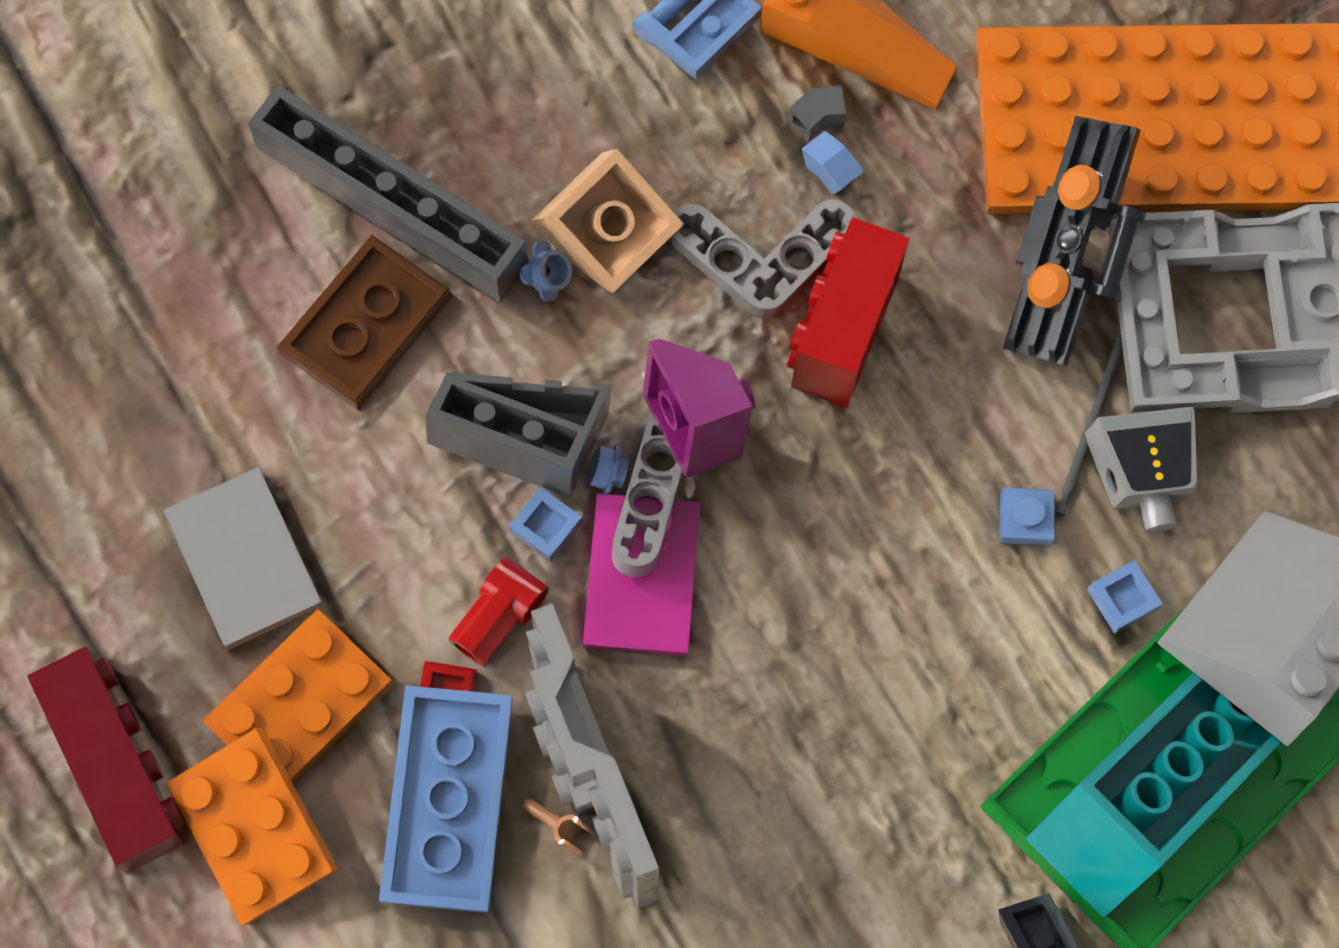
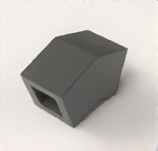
[788,86,846,141]

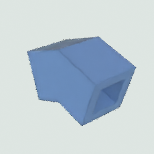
[802,131,864,195]

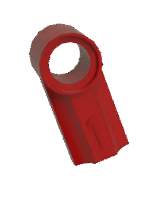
[448,557,550,668]

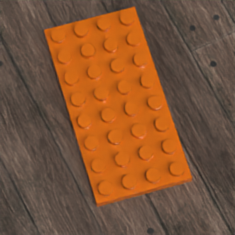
[976,23,1339,215]

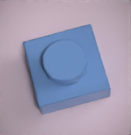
[509,487,582,562]
[999,488,1054,545]
[1087,560,1163,634]

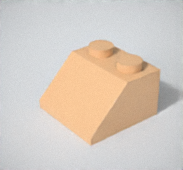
[531,149,684,293]

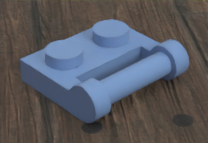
[632,0,762,80]

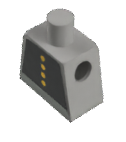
[1085,407,1197,533]

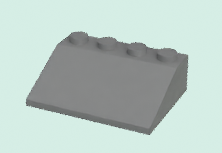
[1157,511,1339,747]

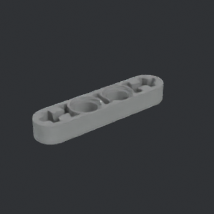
[612,410,683,578]

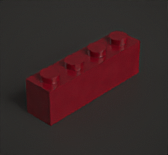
[27,646,186,874]

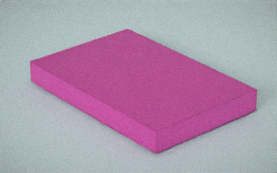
[583,494,700,657]

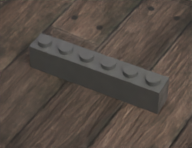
[248,85,529,302]

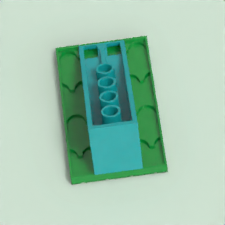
[980,601,1339,948]

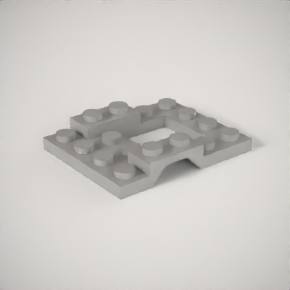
[1108,203,1339,413]
[525,603,659,909]

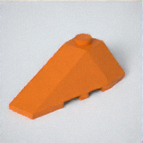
[760,0,957,110]

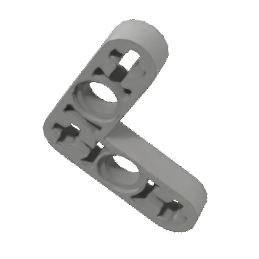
[670,200,855,319]

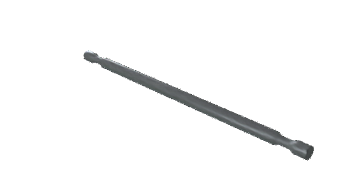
[1055,329,1123,517]

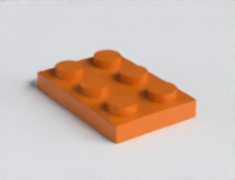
[202,609,394,783]
[166,728,339,926]

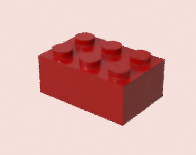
[786,217,910,408]

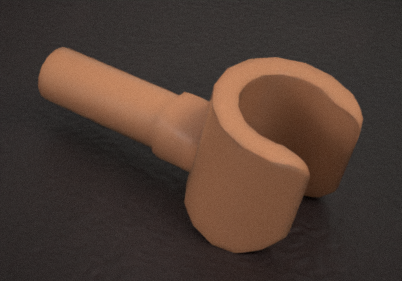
[522,798,595,855]

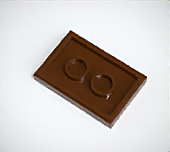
[276,235,452,410]

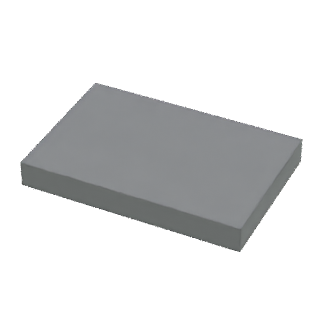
[163,467,323,651]

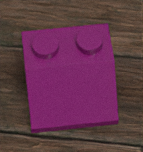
[642,338,755,478]

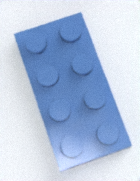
[379,685,513,913]

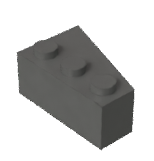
[426,372,611,498]

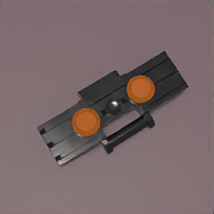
[1002,116,1147,366]

